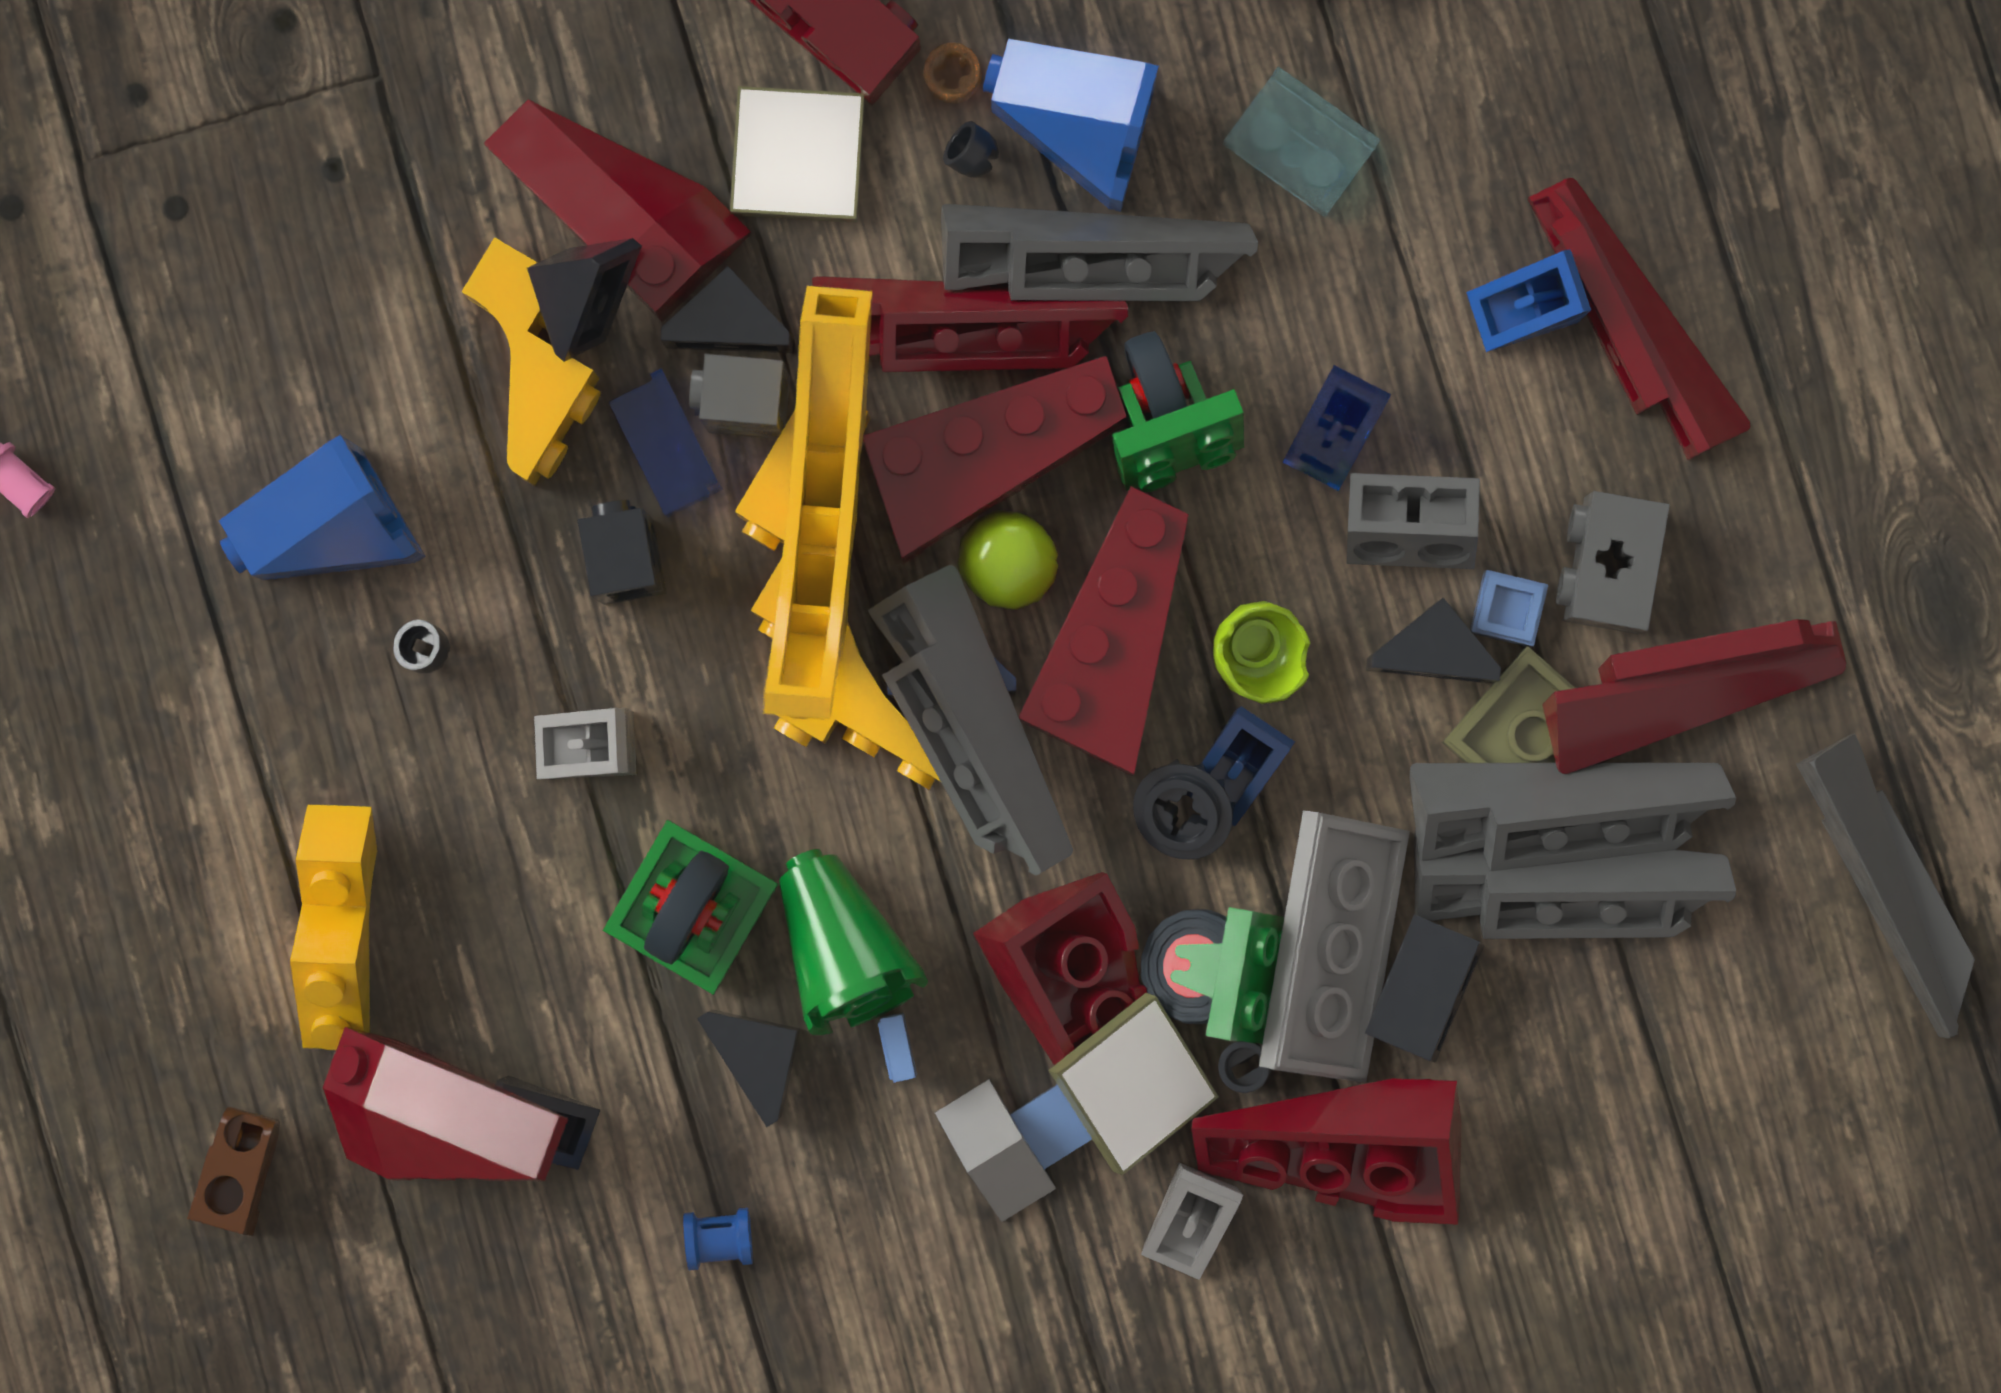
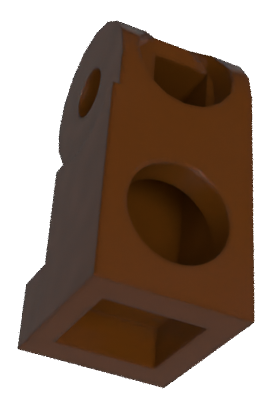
[187,1106,280,1236]

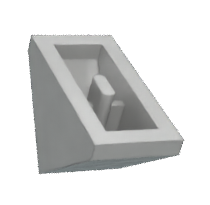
[534,708,636,779]
[935,1079,1056,1222]
[1141,1162,1243,1280]

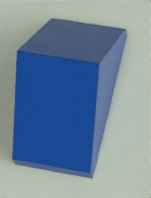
[1466,249,1591,352]

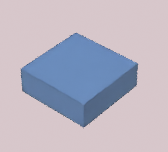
[1470,570,1548,647]
[878,1012,917,1082]
[1010,1084,1092,1169]

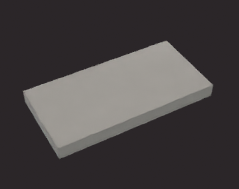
[1259,810,1410,1083]

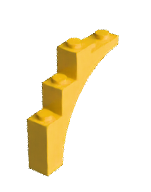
[764,286,872,719]
[735,410,941,790]

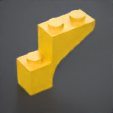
[462,237,601,486]
[290,805,377,1050]

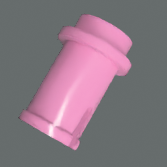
[0,442,55,518]

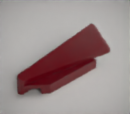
[1528,178,1751,460]
[812,276,1128,372]
[1542,619,1846,774]

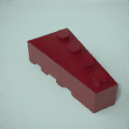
[747,0,921,106]
[863,356,1127,564]
[1018,486,1189,776]

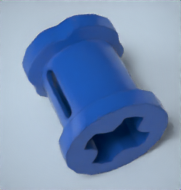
[683,1208,753,1271]

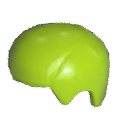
[958,510,1058,610]
[1213,601,1310,704]

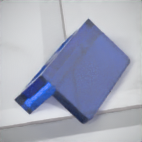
[609,368,724,517]

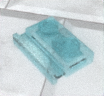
[1223,66,1381,218]

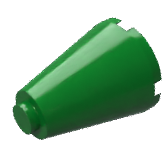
[779,849,928,1036]

